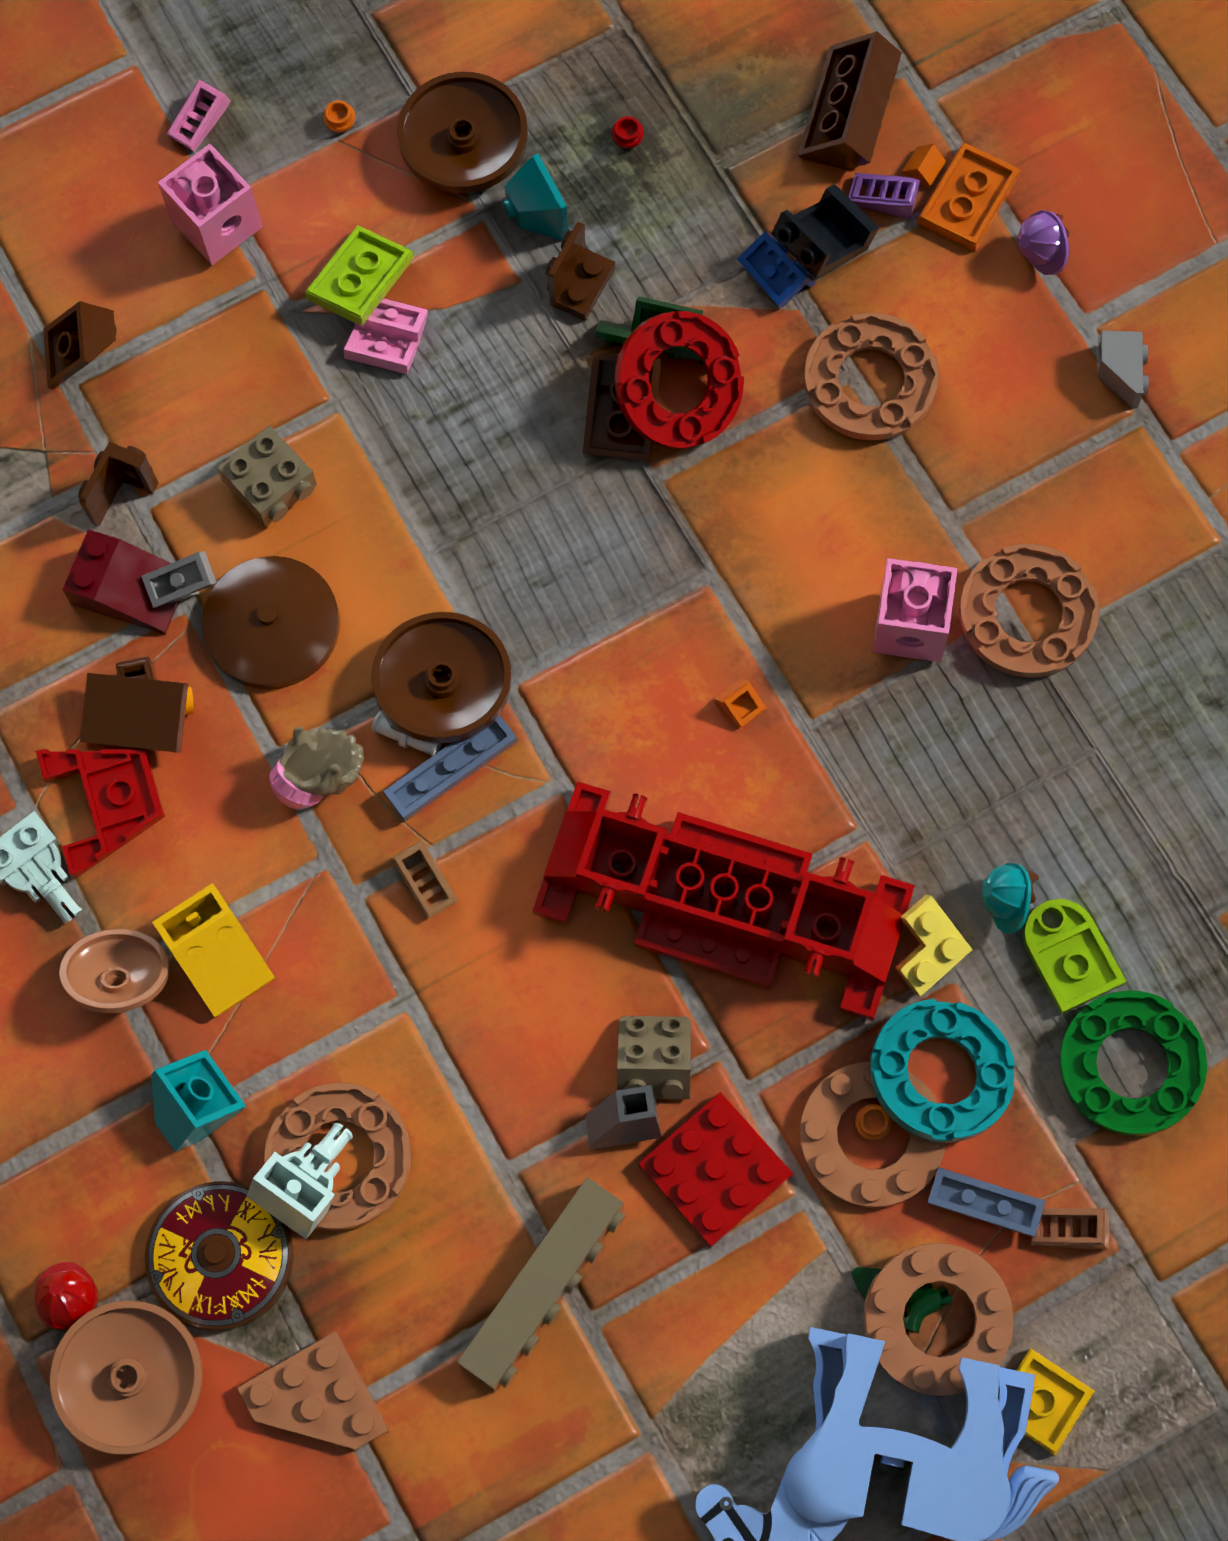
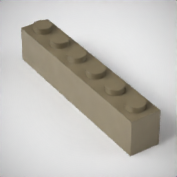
[457,1177,626,1391]

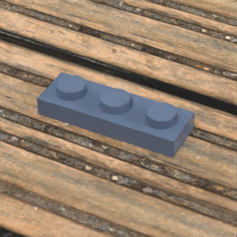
[928,1167,1046,1238]

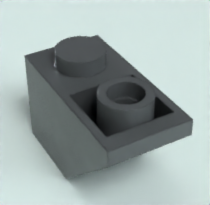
[585,1085,662,1150]

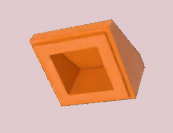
[714,679,767,729]

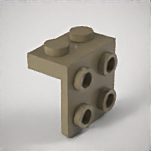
[617,1016,691,1100]

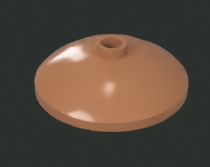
[59,929,169,1013]

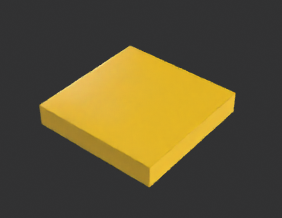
[1016,1348,1095,1456]

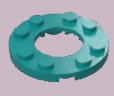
[870,999,1015,1143]

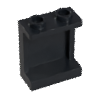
[771,184,879,278]

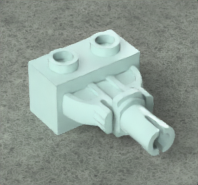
[0,811,82,924]
[247,1123,353,1239]

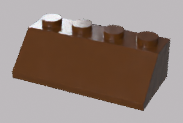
[798,31,902,170]

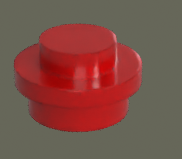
[612,116,644,149]

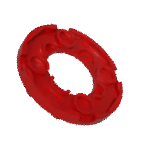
[615,311,744,448]

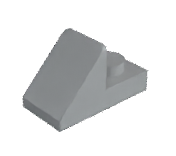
[141,551,217,608]

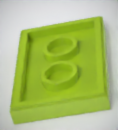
[305,225,414,326]

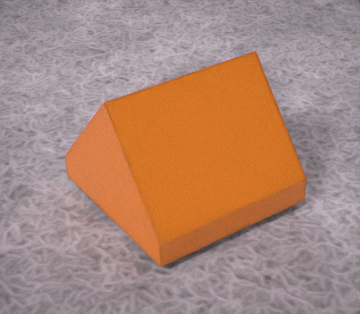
[901,144,946,188]

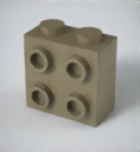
[217,425,317,527]

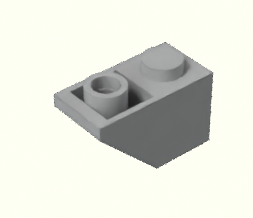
[1097,331,1149,408]

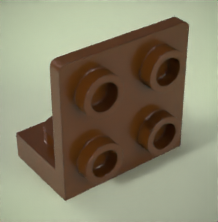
[546,222,615,321]

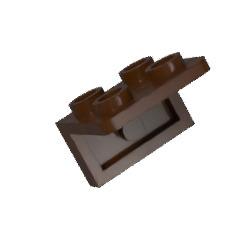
[78,442,159,526]

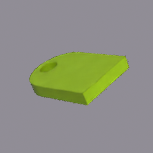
[1023,899,1127,1015]

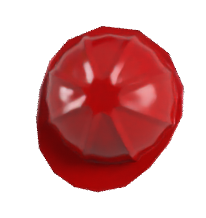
[35,1262,98,1333]

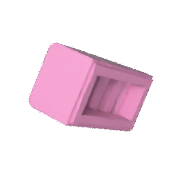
[166,80,231,152]

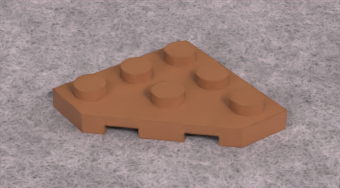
[237,1331,390,1450]

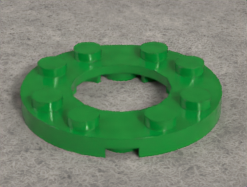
[1059,990,1207,1137]

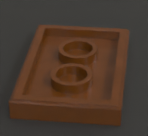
[80,673,188,753]

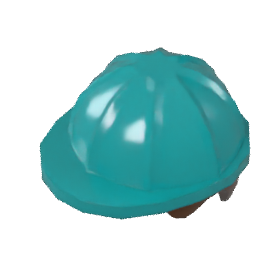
[980,863,1039,934]

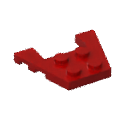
[36,749,165,879]

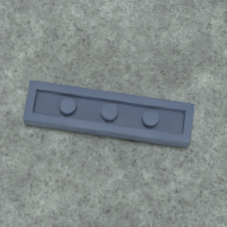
[383,715,518,822]

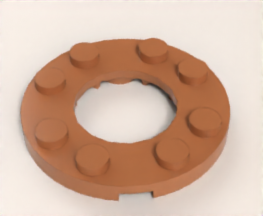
[804,313,939,440]
[959,544,1099,678]
[800,1061,946,1209]
[264,1083,412,1230]
[863,1243,1014,1396]

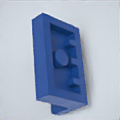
[737,231,816,308]

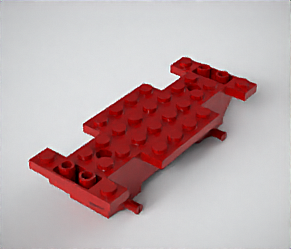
[532,781,915,1021]

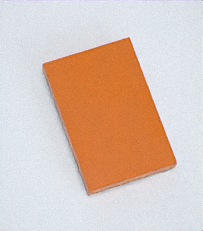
[917,142,1021,252]

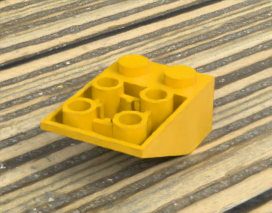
[152,883,276,1018]

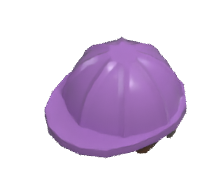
[1016,210,1070,275]

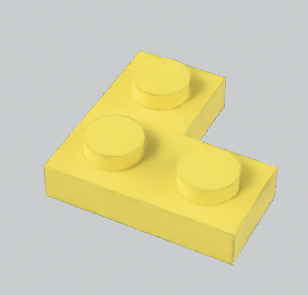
[895,894,973,997]

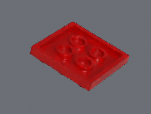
[638,1092,793,1248]

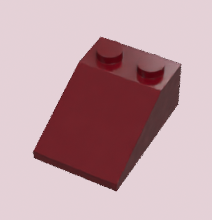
[62,529,180,634]

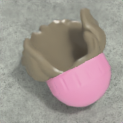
[269,727,364,810]

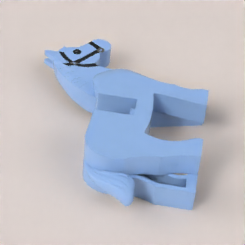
[696,1327,1059,1541]

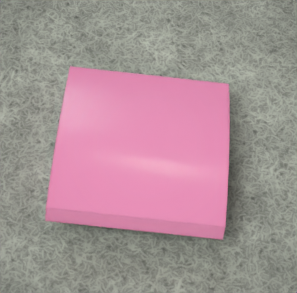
[344,298,428,374]

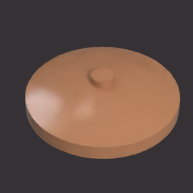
[50,1300,203,1455]

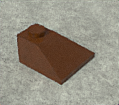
[43,301,117,389]

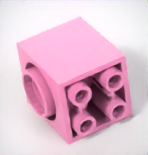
[157,143,263,266]
[872,558,957,662]

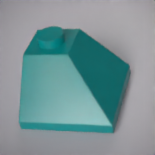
[502,153,569,241]
[151,1050,246,1152]

